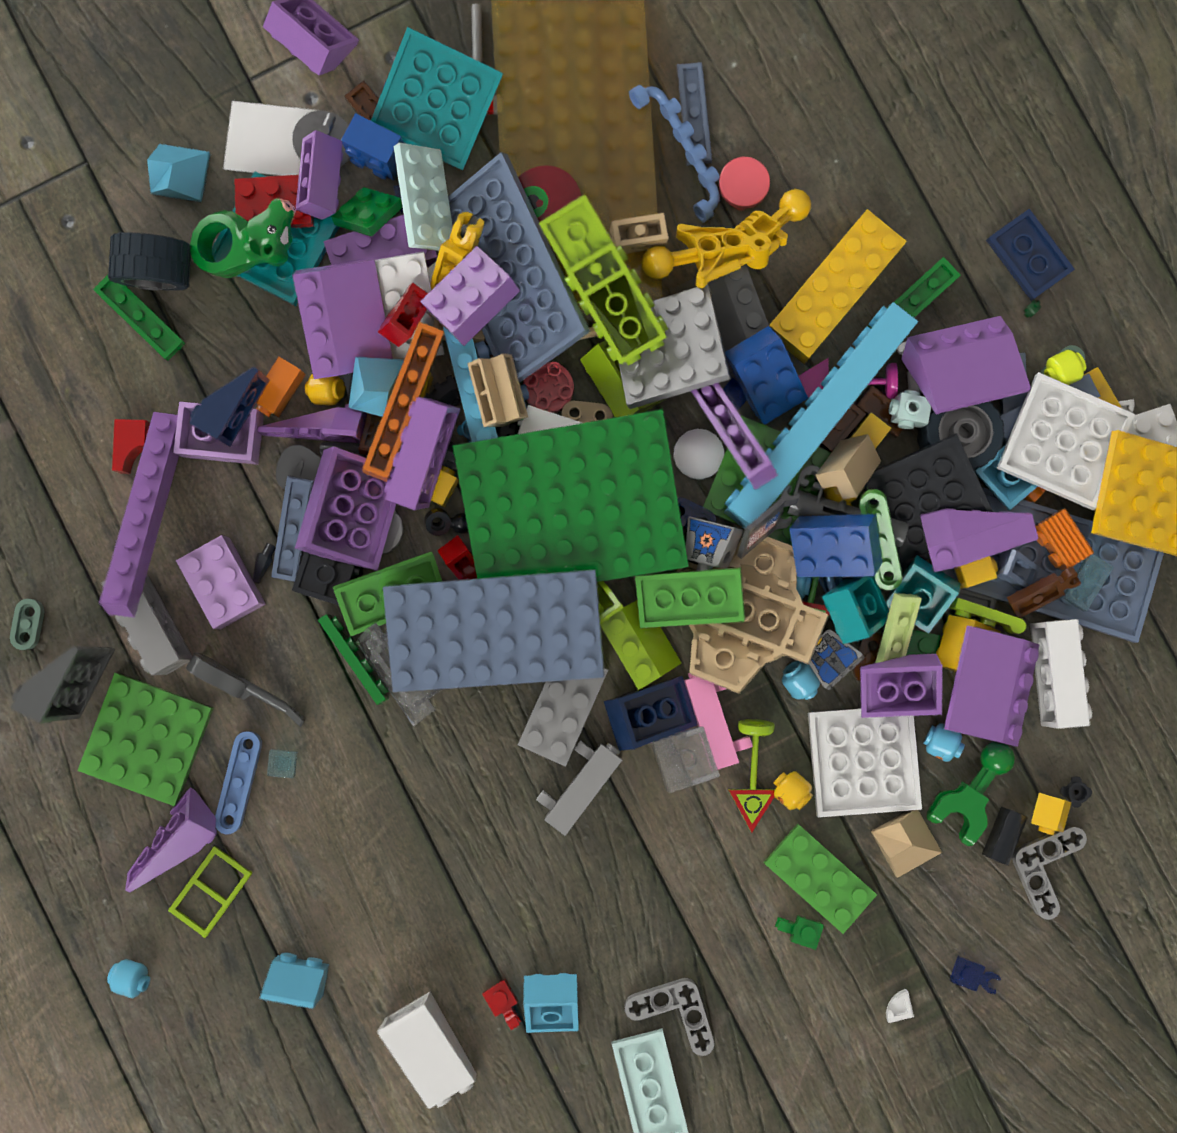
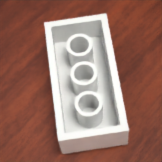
[1030,619,1092,728]

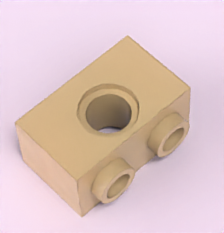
[610,213,668,254]

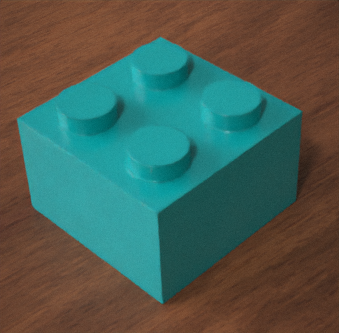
[886,555,961,634]
[822,576,889,644]

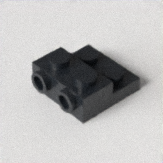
[292,552,362,605]

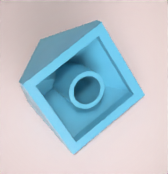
[147,144,210,202]
[349,357,404,417]
[975,445,1038,511]

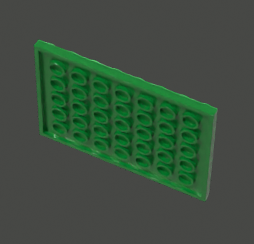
[453,409,689,582]

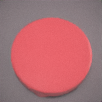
[718,157,770,211]
[523,361,574,413]

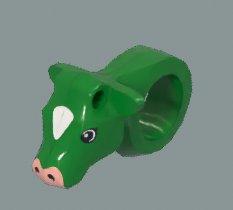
[190,198,296,278]

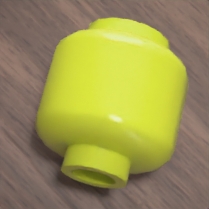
[1044,350,1086,385]

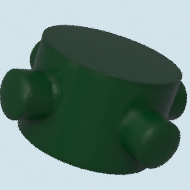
[1023,300,1042,318]

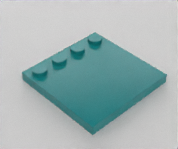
[371,27,503,170]
[212,171,339,306]

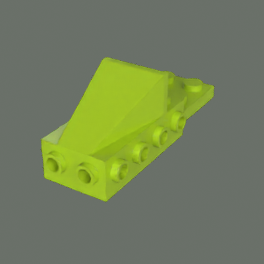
[539,195,668,366]

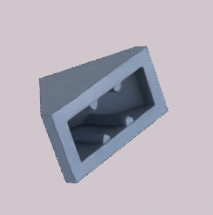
[996,549,1040,589]

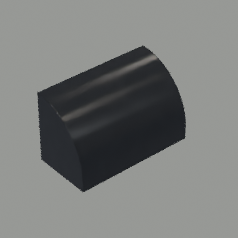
[982,806,1028,866]

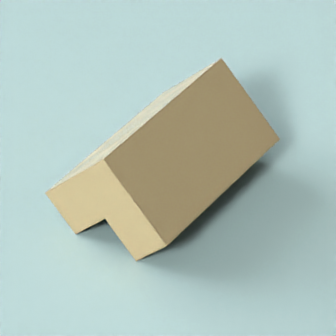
[467,354,528,427]
[816,434,881,499]

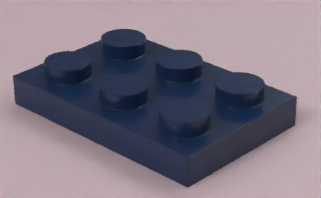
[986,209,1075,301]

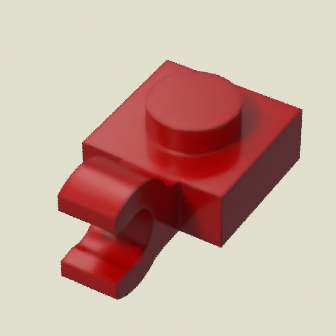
[482,979,521,1030]

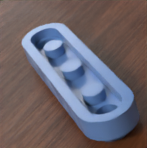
[215,731,262,834]

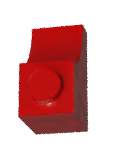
[378,282,428,347]
[112,419,150,474]
[437,535,477,580]

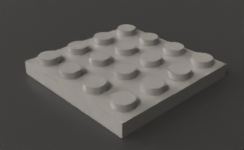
[618,284,730,409]

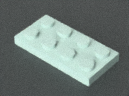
[394,143,453,251]
[612,1029,688,1133]

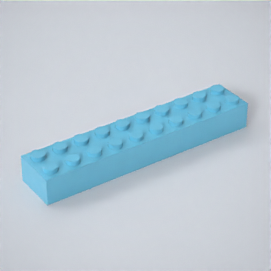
[724,302,918,529]

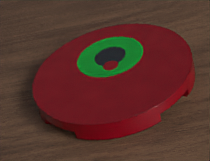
[518,165,582,244]

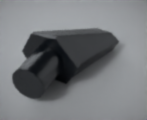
[252,543,276,584]

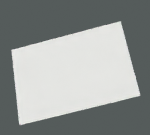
[223,101,320,176]

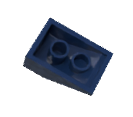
[189,367,270,447]
[604,676,698,751]

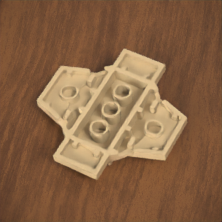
[677,537,828,694]

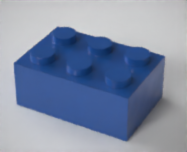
[725,326,808,425]
[790,514,882,577]

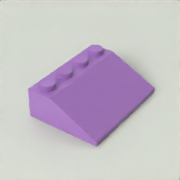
[293,259,393,379]
[901,316,1031,414]
[295,447,396,571]
[944,626,1040,747]

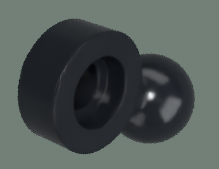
[424,508,468,536]

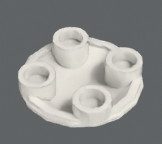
[673,429,724,480]

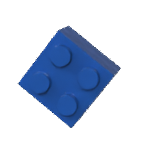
[341,113,404,181]

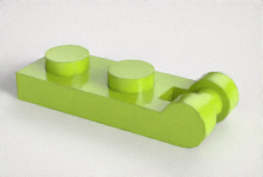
[949,598,1026,634]

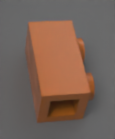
[256,357,306,417]

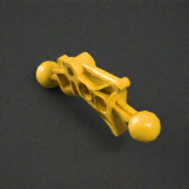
[641,189,811,288]

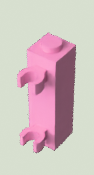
[684,673,753,771]

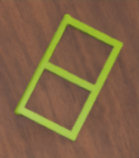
[168,846,252,938]

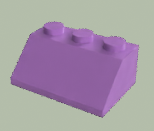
[263,0,359,75]

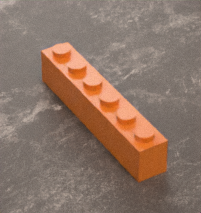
[362,322,444,482]

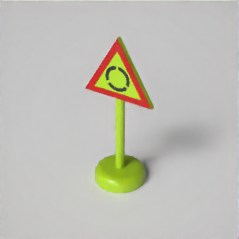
[728,719,775,833]

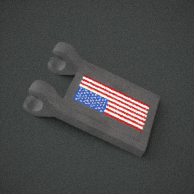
[737,485,800,559]

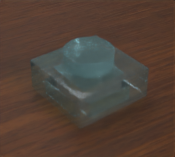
[267,749,298,778]

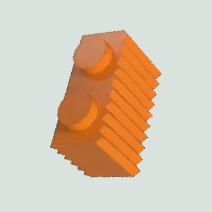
[1035,509,1094,570]

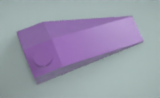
[257,404,367,444]
[920,508,1038,572]
[125,788,217,892]

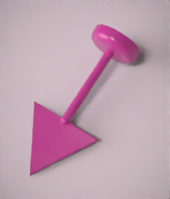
[799,358,898,399]

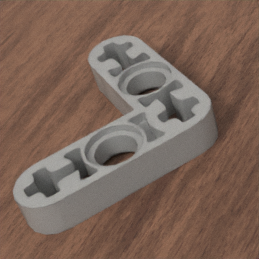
[1012,826,1087,920]
[624,978,714,1056]

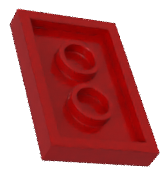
[235,175,314,228]

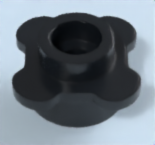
[1060,776,1092,808]

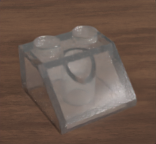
[651,726,720,793]

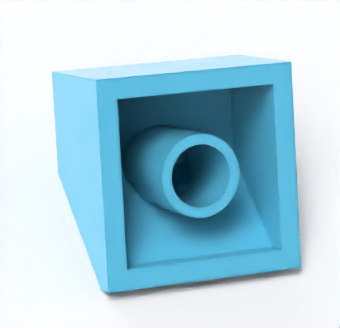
[260,953,329,1008]
[524,973,579,1033]

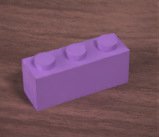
[296,130,343,220]

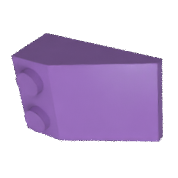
[860,654,942,718]

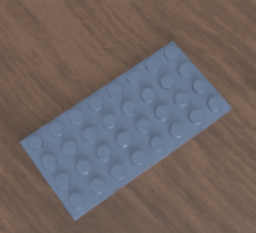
[448,152,590,383]
[942,487,1164,643]
[383,570,605,692]

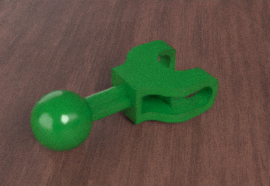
[926,741,1015,846]

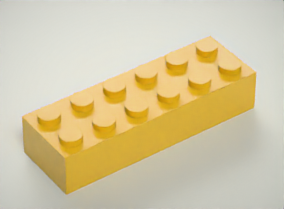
[769,209,907,364]

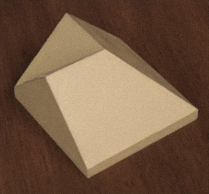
[871,810,942,878]

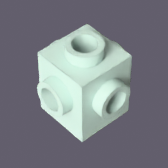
[889,390,931,429]

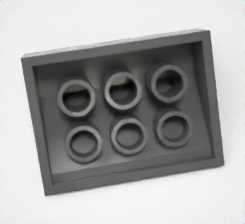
[669,264,769,375]
[10,646,115,723]

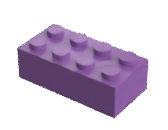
[323,215,438,268]
[385,397,460,510]

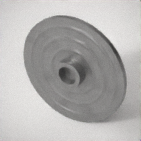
[292,110,349,167]

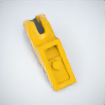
[430,212,484,289]

